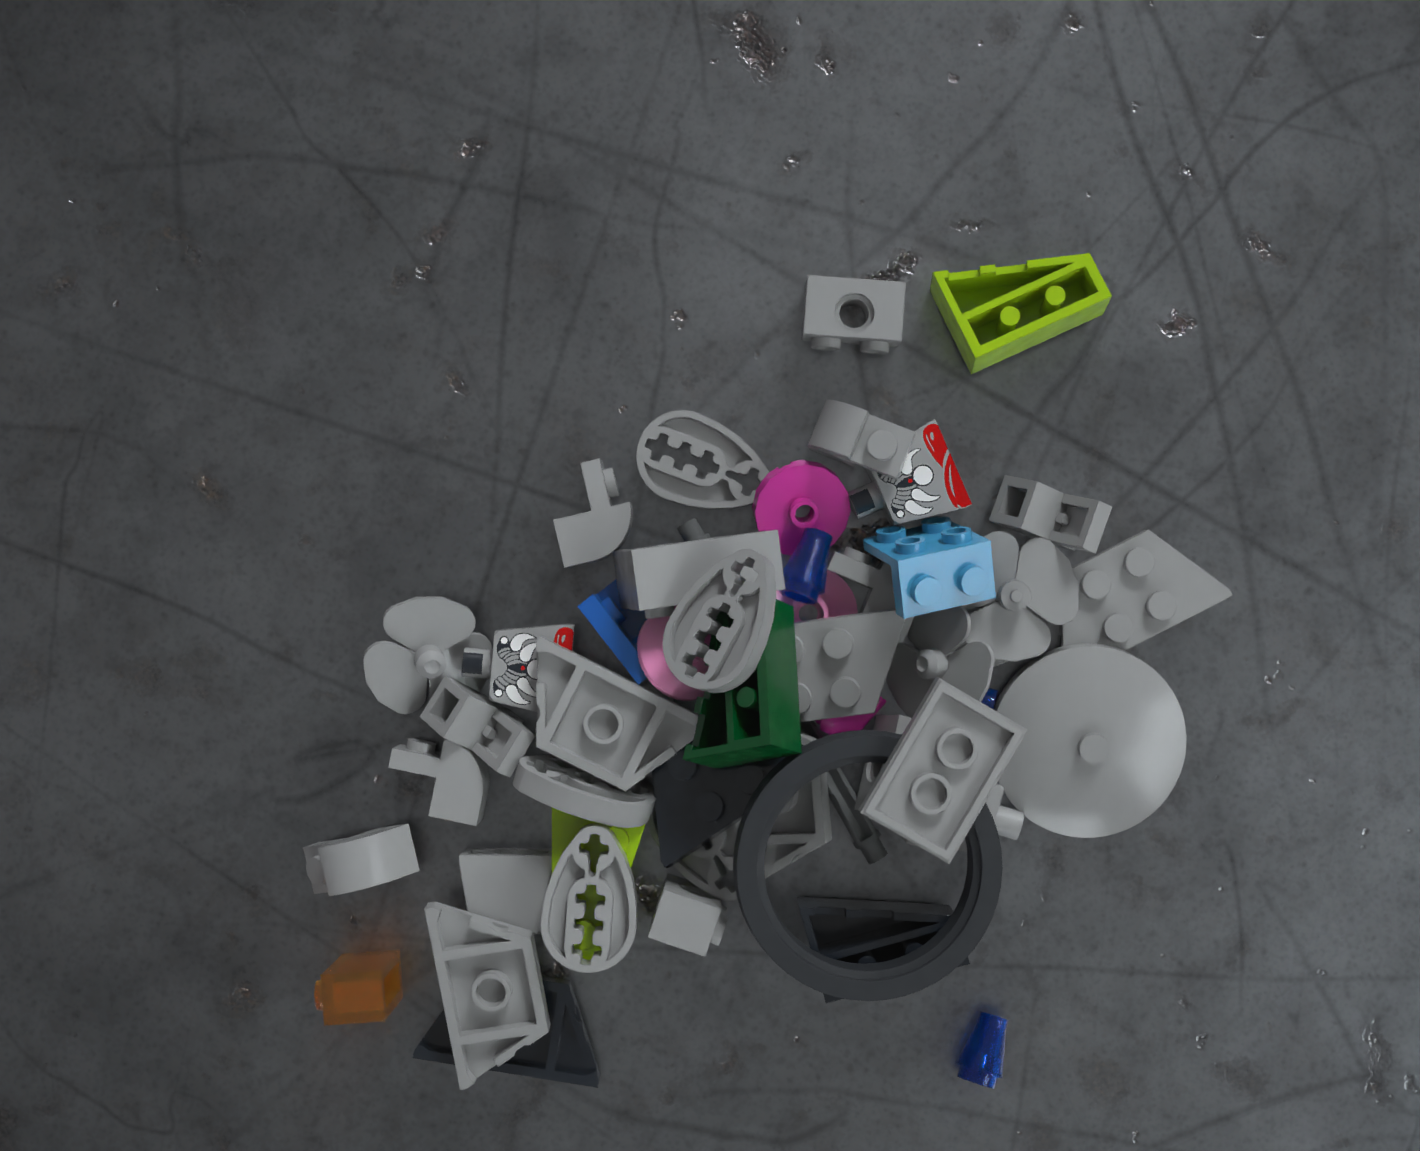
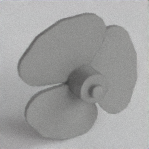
[962,531,1079,662]
[362,597,493,714]
[886,606,995,718]

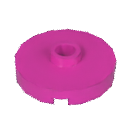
[752,460,851,557]

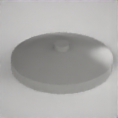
[993,643,1187,838]

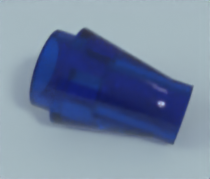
[779,528,833,604]
[955,1011,1009,1089]

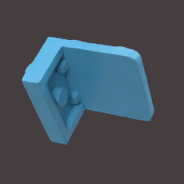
[863,516,996,619]

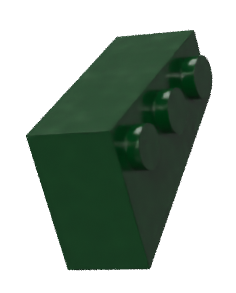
[683,599,802,768]

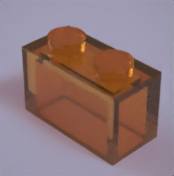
[314,950,403,1026]

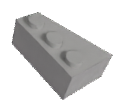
[613,530,785,619]

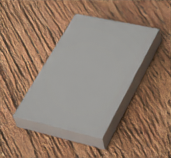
[858,677,1028,864]

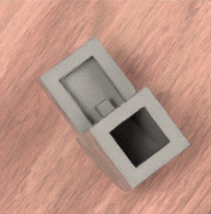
[807,399,916,480]
[553,459,633,568]
[989,475,1112,554]
[826,547,915,644]
[420,676,536,777]
[388,738,490,826]
[303,823,420,896]

